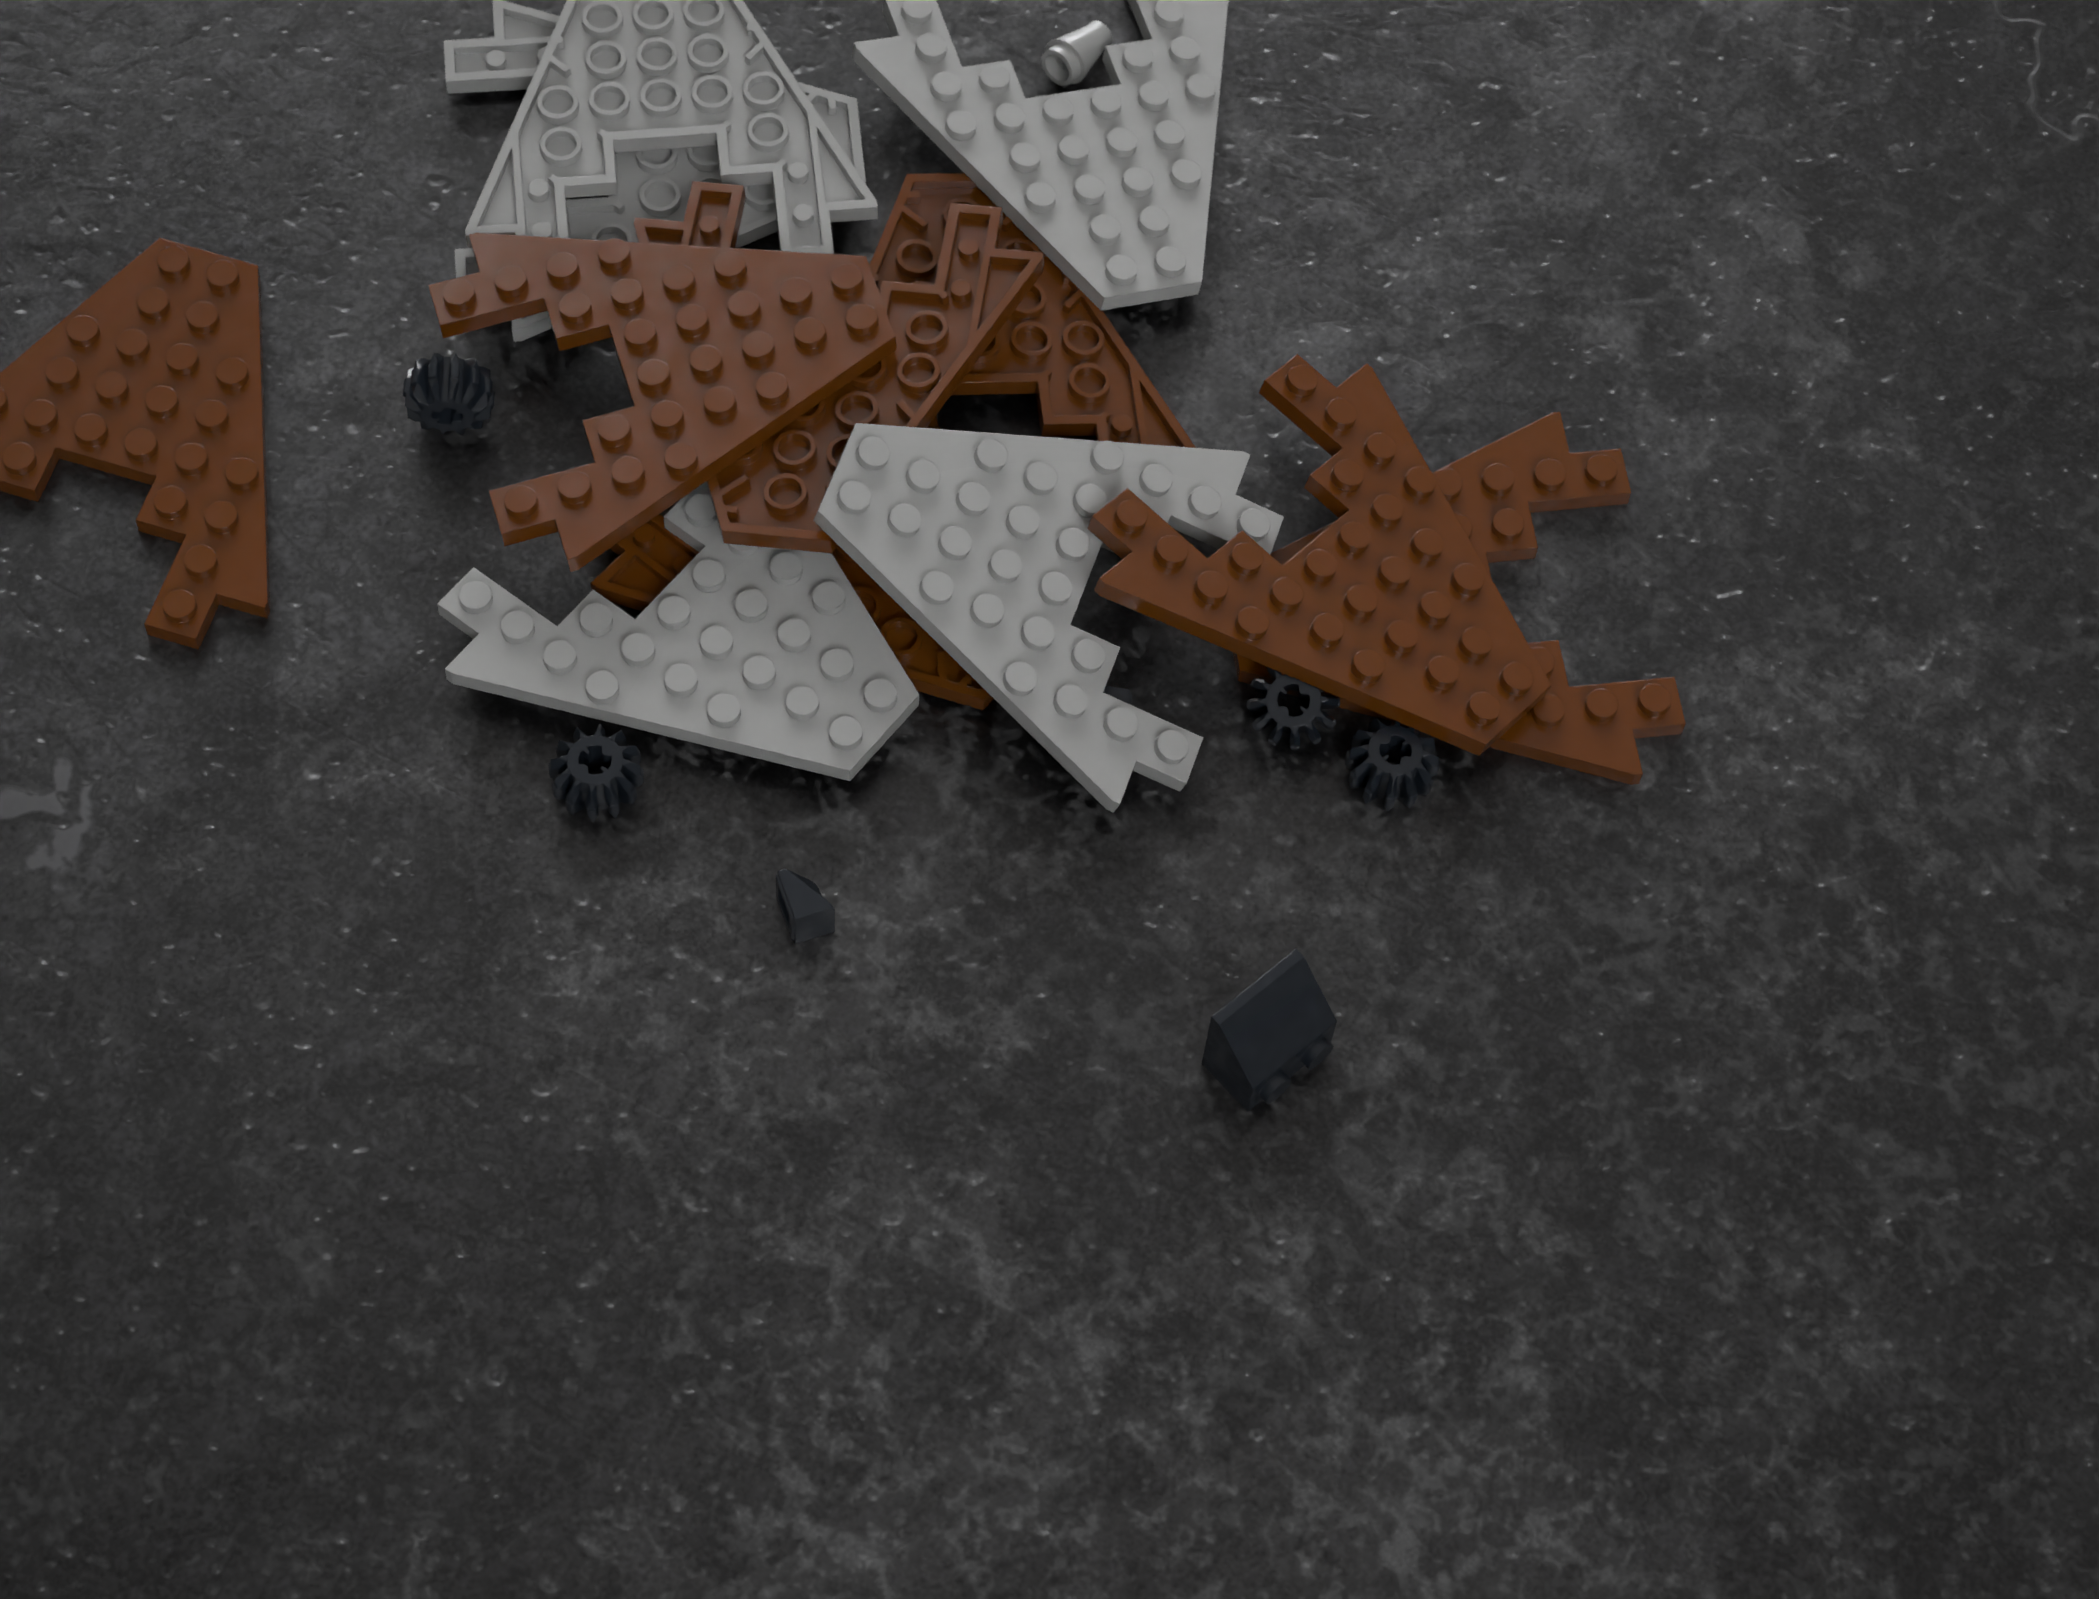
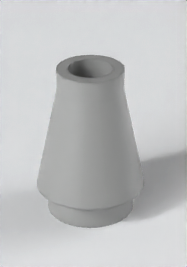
[1041,20,1112,86]

